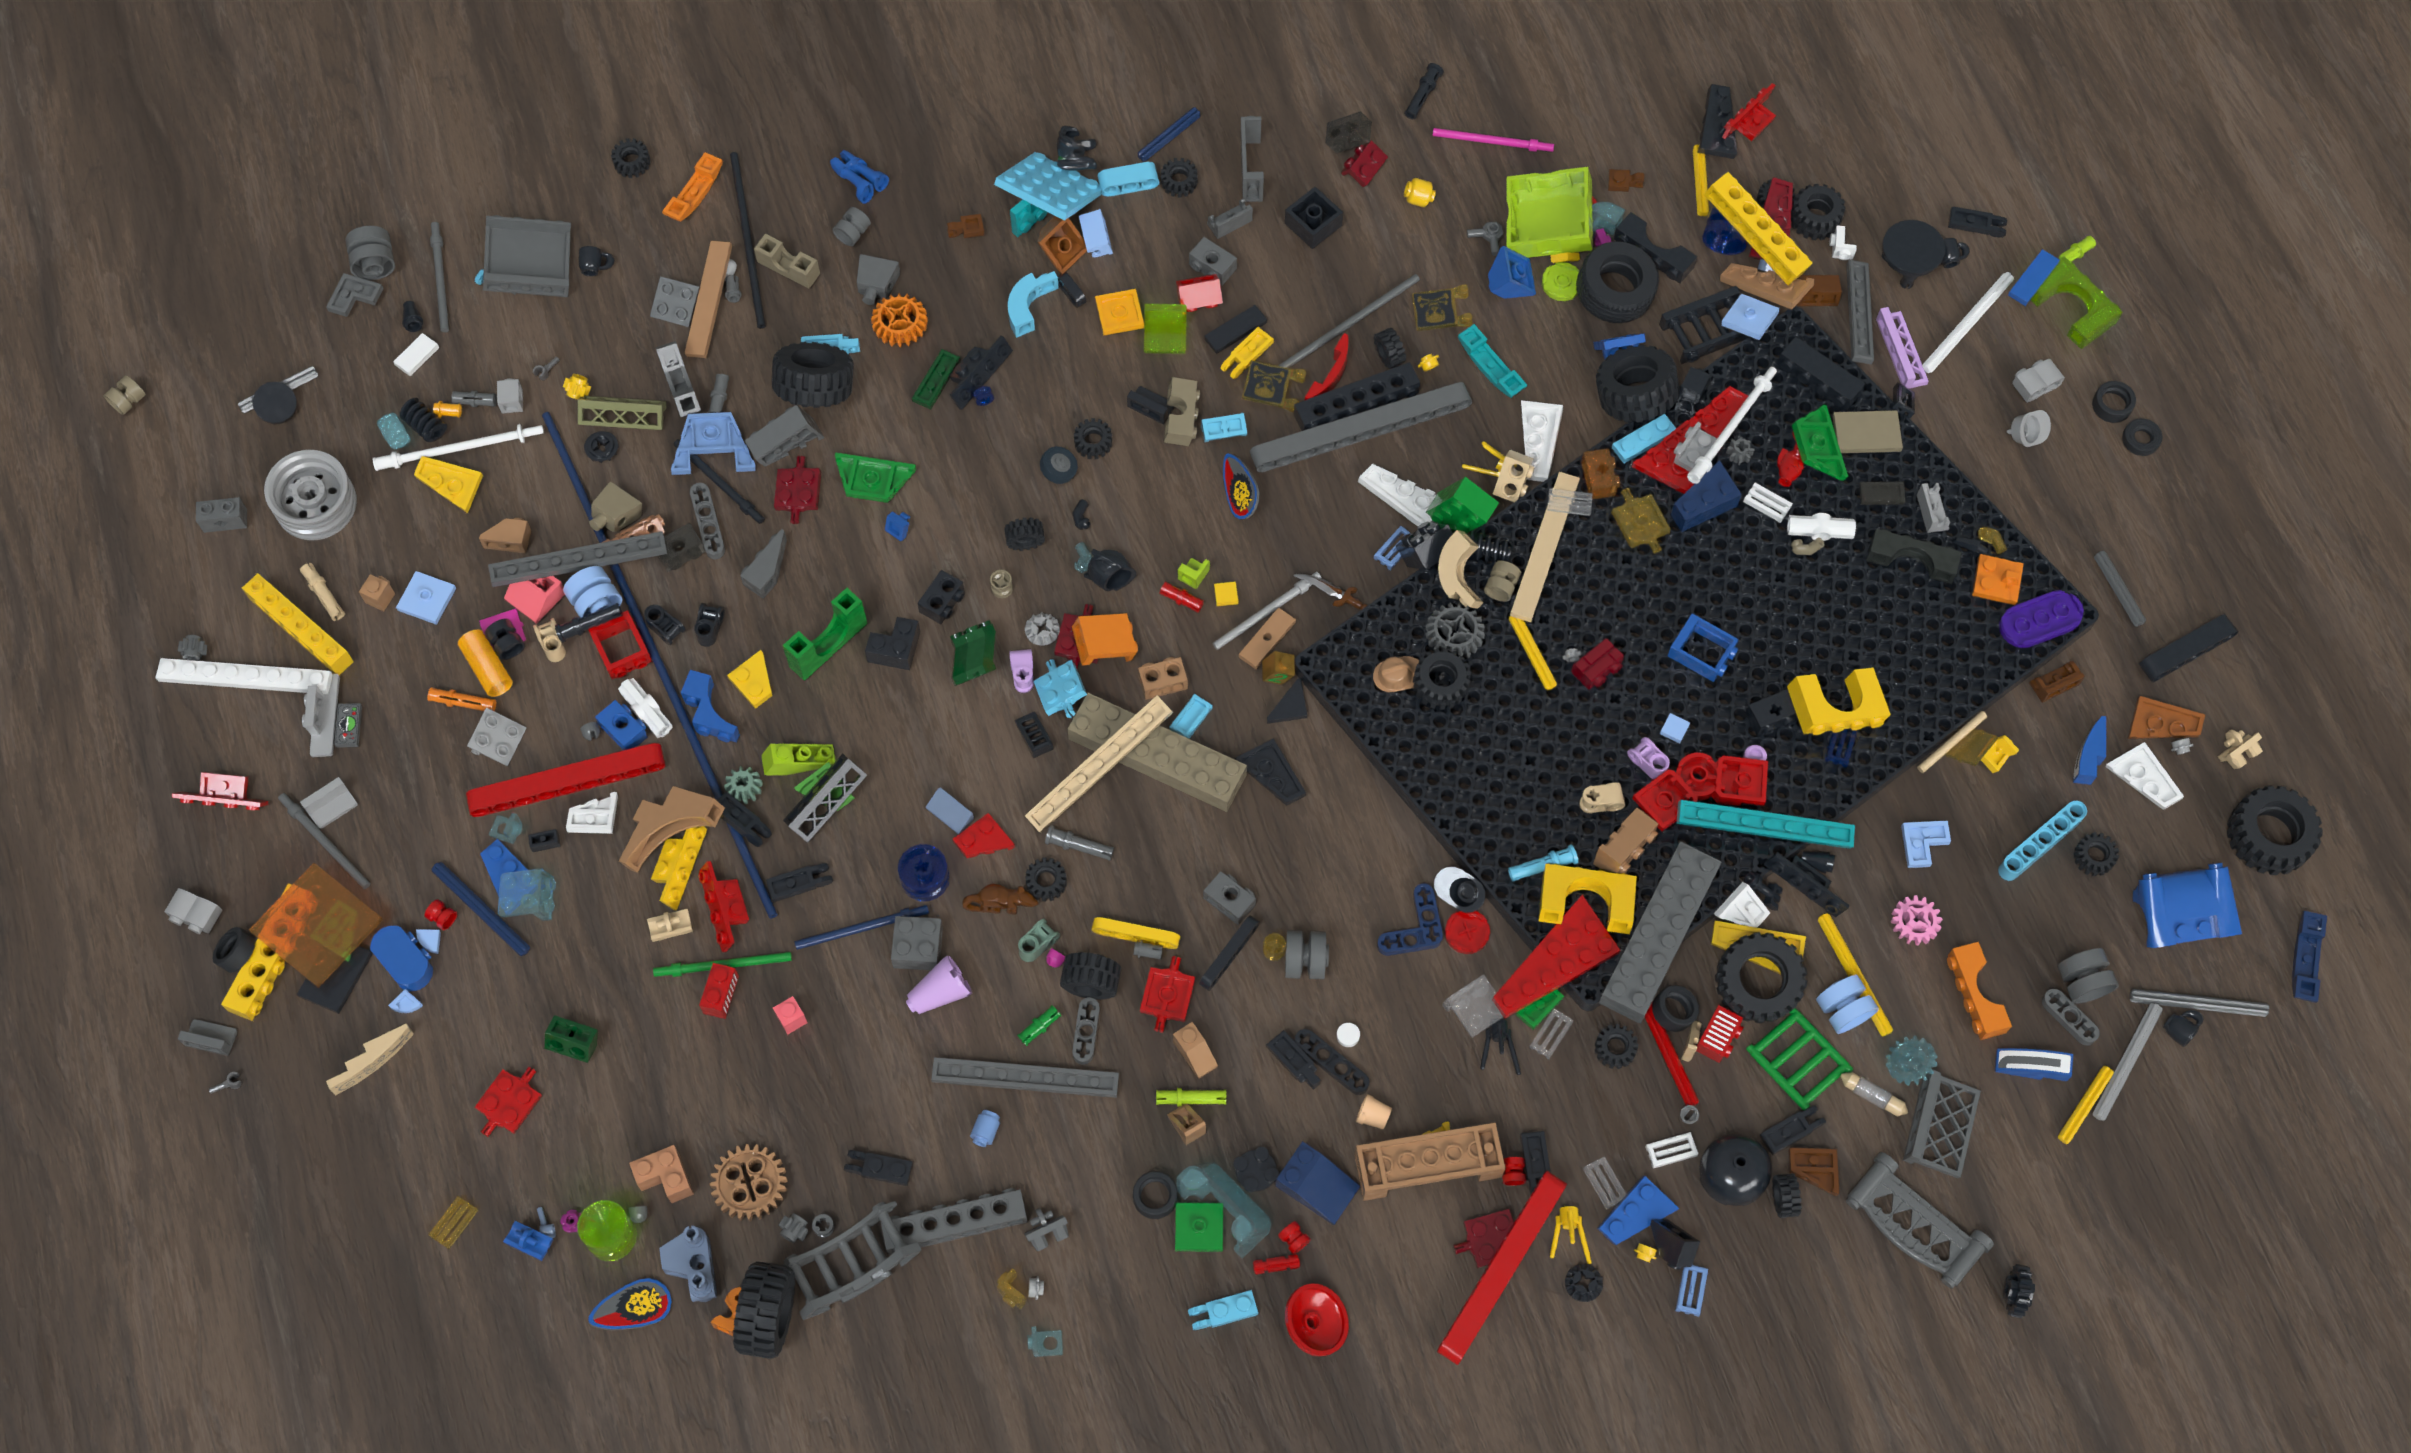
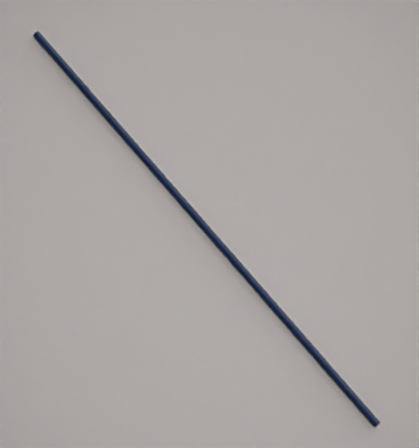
[542,412,778,919]

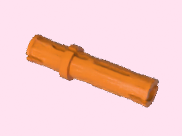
[428,687,497,712]

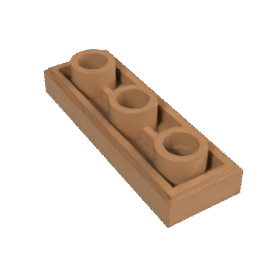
[1239,607,1296,669]

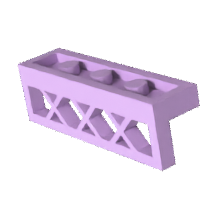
[1876,307,1929,388]

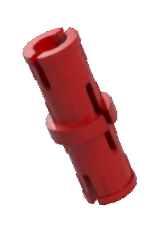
[1159,581,1204,613]

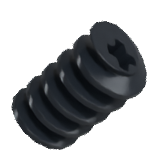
[400,398,448,442]
[1469,530,1514,564]

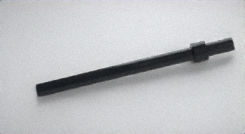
[673,439,765,524]

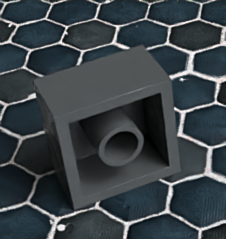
[891,916,943,970]

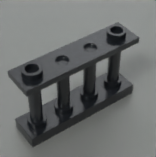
[1659,286,1750,364]

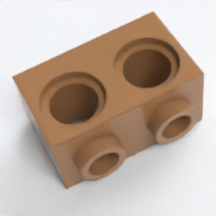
[1138,657,1188,700]

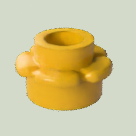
[1634,1243,1657,1263]

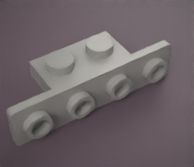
[302,674,340,757]

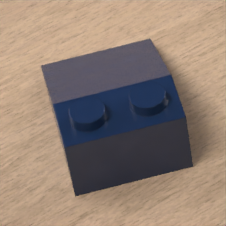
[1276,1141,1360,1225]

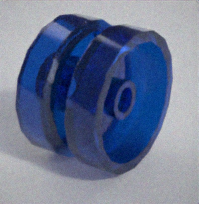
[1702,207,1748,255]
[898,844,950,901]

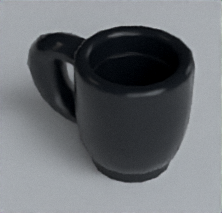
[1941,238,1970,268]
[578,246,615,276]
[2163,1010,2204,1047]

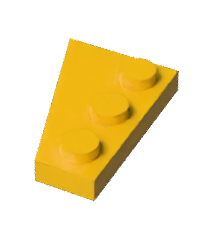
[414,456,483,513]

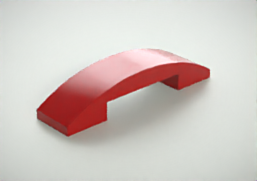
[1305,333,1348,400]

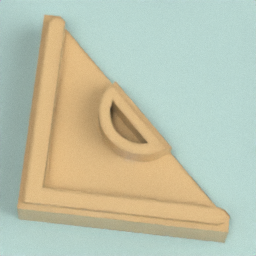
[1681,1021,1702,1062]

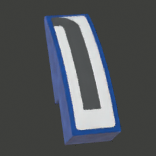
[2073,716,2106,785]
[1995,1048,2073,1081]

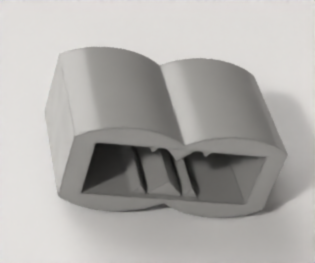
[2012,359,2065,402]
[164,888,222,934]

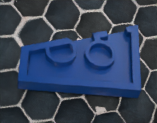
[480,839,543,917]
[1597,1176,1679,1245]

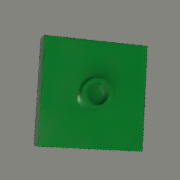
[1175,1203,1223,1252]

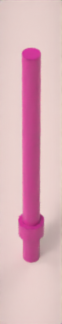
[1433,128,1554,152]

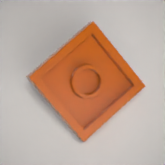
[1972,554,2024,605]

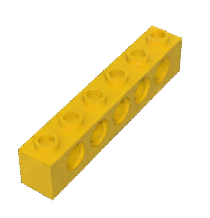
[1704,172,1813,286]
[242,573,354,675]
[221,883,319,1021]

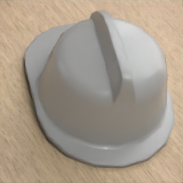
[2007,410,2051,447]

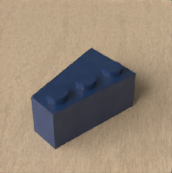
[1671,460,1742,532]

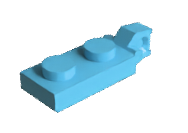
[801,334,860,355]

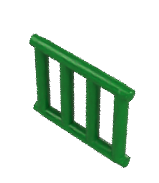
[1746,1008,1854,1111]

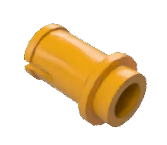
[433,401,462,418]

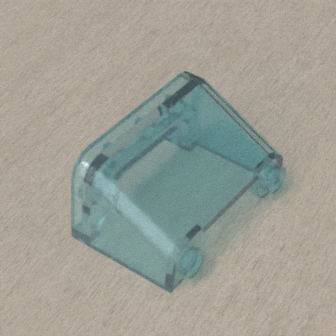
[1177,1162,1271,1258]

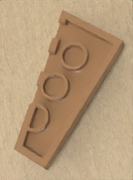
[1720,263,1814,310]

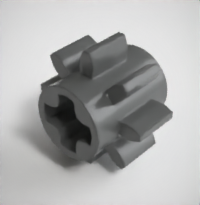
[1726,437,1754,465]
[178,635,208,661]
[778,1213,809,1243]

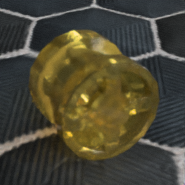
[1263,933,1286,961]

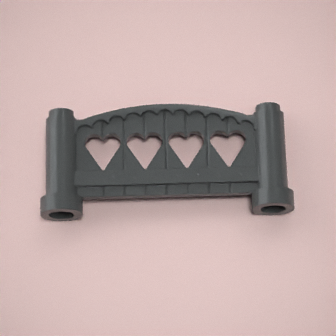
[1846,1152,1994,1289]

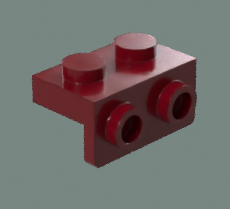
[1341,140,1388,187]

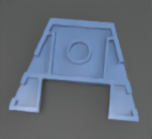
[671,412,755,475]

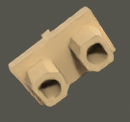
[2218,730,2263,769]
[647,909,693,942]

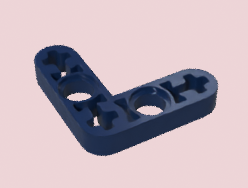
[1377,884,1443,956]

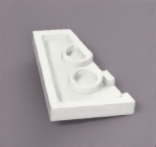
[2105,742,2184,810]

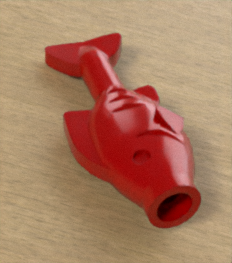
[1777,432,1804,487]

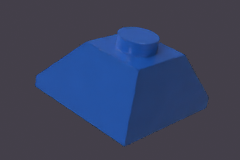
[1488,246,1536,299]

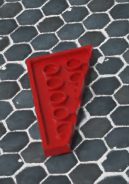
[1632,386,1748,494]
[1492,895,1621,1019]

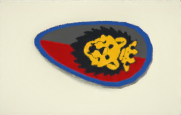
[1223,453,1259,520]
[588,1278,672,1330]

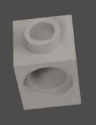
[497,378,523,413]

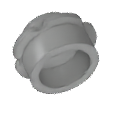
[2171,738,2193,755]
[1028,1276,1044,1300]

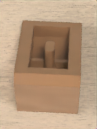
[1167,1104,1206,1145]

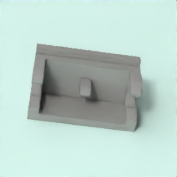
[1917,483,1950,533]

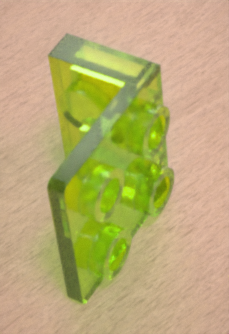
[1144,304,1187,354]

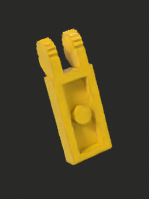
[1221,327,1274,379]

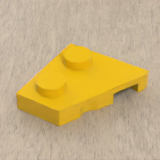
[727,650,773,709]

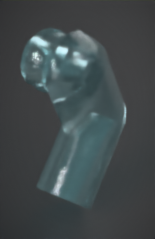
[1074,542,1092,573]

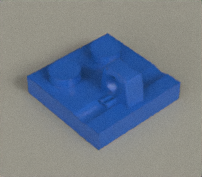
[1593,334,1646,361]

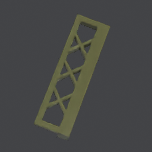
[578,396,666,430]

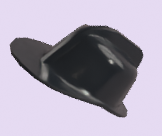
[1434,867,1485,913]

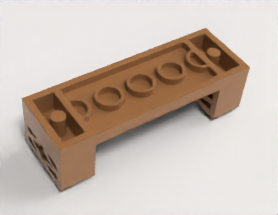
[1354,1123,1505,1201]

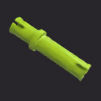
[1156,1088,1226,1107]

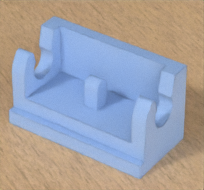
[1079,209,1113,257]

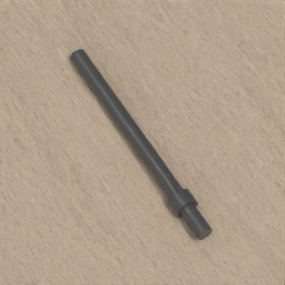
[430,222,449,332]
[278,793,371,889]

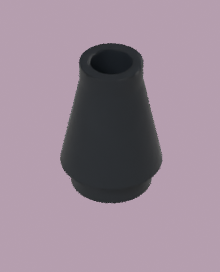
[402,301,423,332]
[1801,851,1835,874]

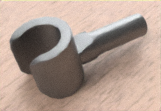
[533,357,560,380]
[209,1072,242,1094]

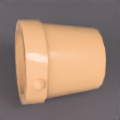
[1356,1094,1392,1129]

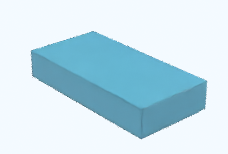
[1169,694,1213,739]

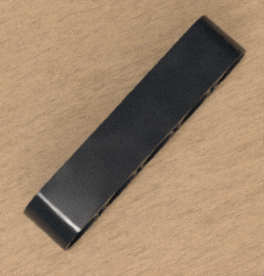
[2139,614,2239,683]

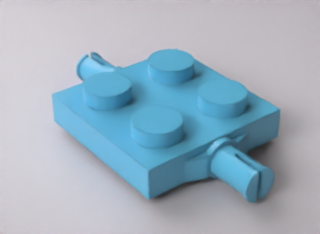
[1034,659,1087,718]

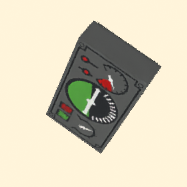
[334,703,362,748]

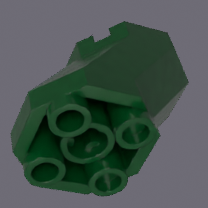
[950,620,996,686]

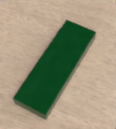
[912,349,961,410]

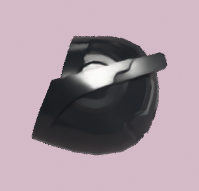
[1084,549,1136,591]

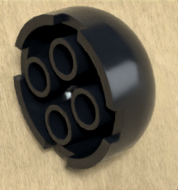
[1699,1134,1772,1206]

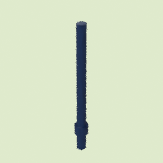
[794,905,929,950]

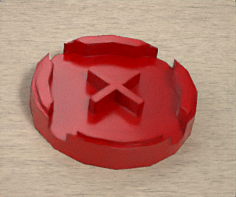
[1444,911,1490,954]

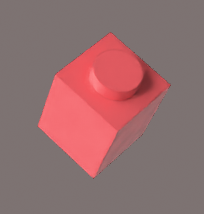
[773,996,807,1035]

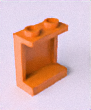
[1072,613,1138,665]

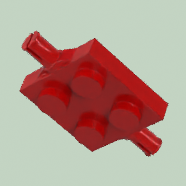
[1140,956,1195,1033]
[475,1067,542,1137]

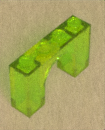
[2031,256,2123,350]

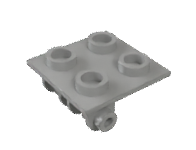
[467,708,526,766]

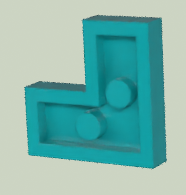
[1010,200,1047,237]

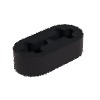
[1058,272,1087,308]

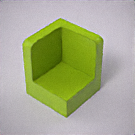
[1178,558,1210,589]

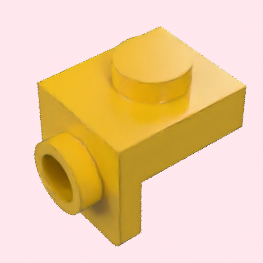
[1978,735,2019,773]

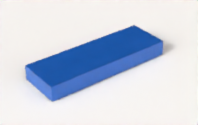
[2008,249,2060,306]

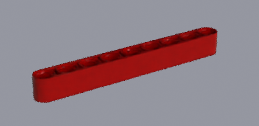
[466,743,666,817]
[1437,1171,1567,1365]

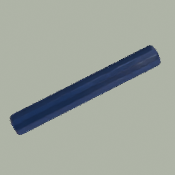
[1137,107,1200,162]

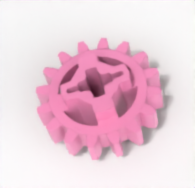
[1891,895,1942,946]

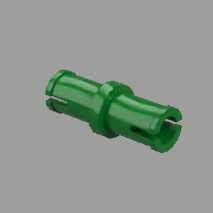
[1017,1005,1061,1046]

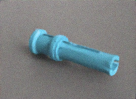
[1508,844,1578,882]

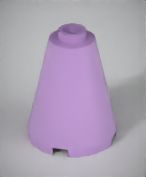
[906,956,972,1014]

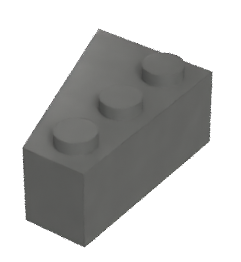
[745,405,825,467]

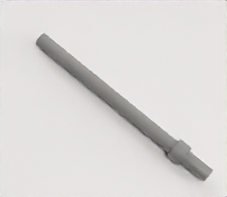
[1212,572,1321,650]

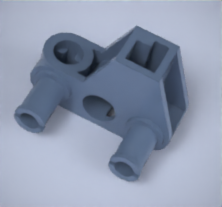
[659,1226,717,1302]

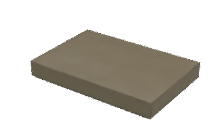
[1833,411,1903,453]

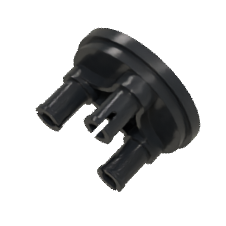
[1882,220,1945,289]

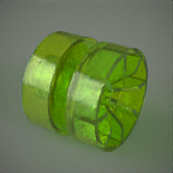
[577,1200,637,1261]

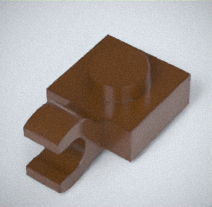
[1608,169,1644,192]
[947,214,984,238]

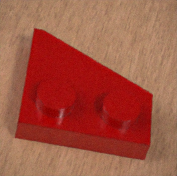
[953,813,1015,858]

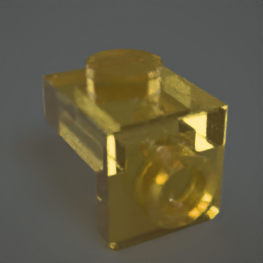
[997,1269,1027,1309]

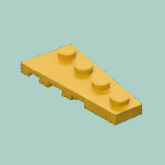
[1711,921,1806,975]

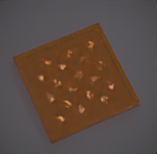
[249,863,383,988]

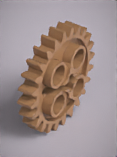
[710,1144,788,1221]

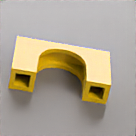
[1787,668,1891,735]
[1538,864,1637,934]

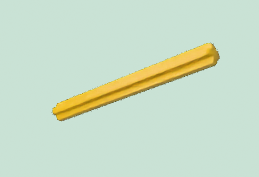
[1818,913,1893,1037]

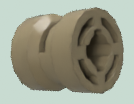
[990,570,1013,598]

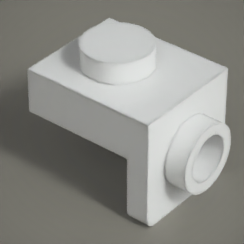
[1829,226,1857,260]

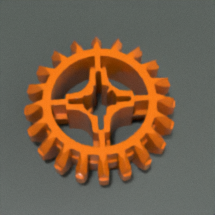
[871,293,928,347]

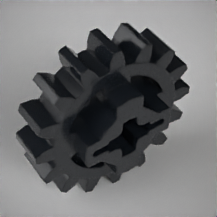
[2003,1264,2035,1318]

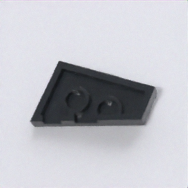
[1235,739,1306,806]

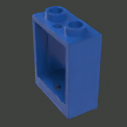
[1668,614,1738,682]

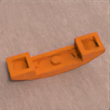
[662,152,723,222]

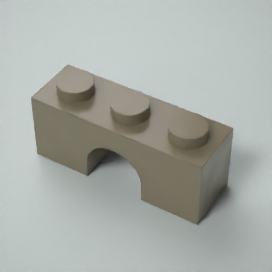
[754,234,820,289]
[1164,377,1200,446]

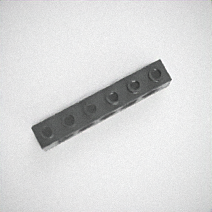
[881,1188,1028,1255]

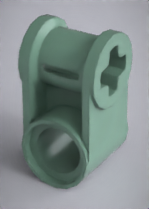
[1018,919,1060,962]

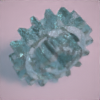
[1885,1036,1938,1086]

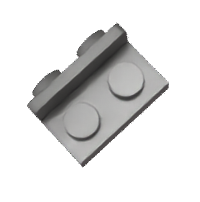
[1674,422,1717,472]

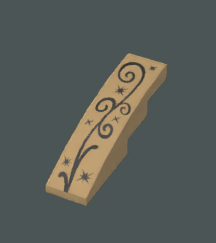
[326,1024,413,1095]

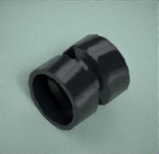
[485,618,525,660]

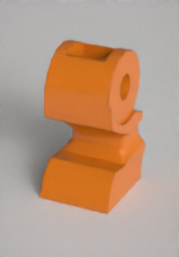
[711,1287,741,1336]

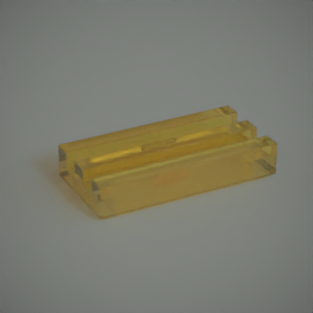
[428,1196,478,1249]

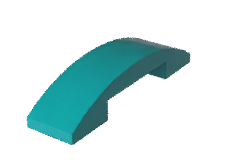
[1458,324,1527,398]

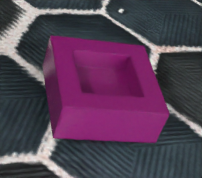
[1593,228,1611,247]

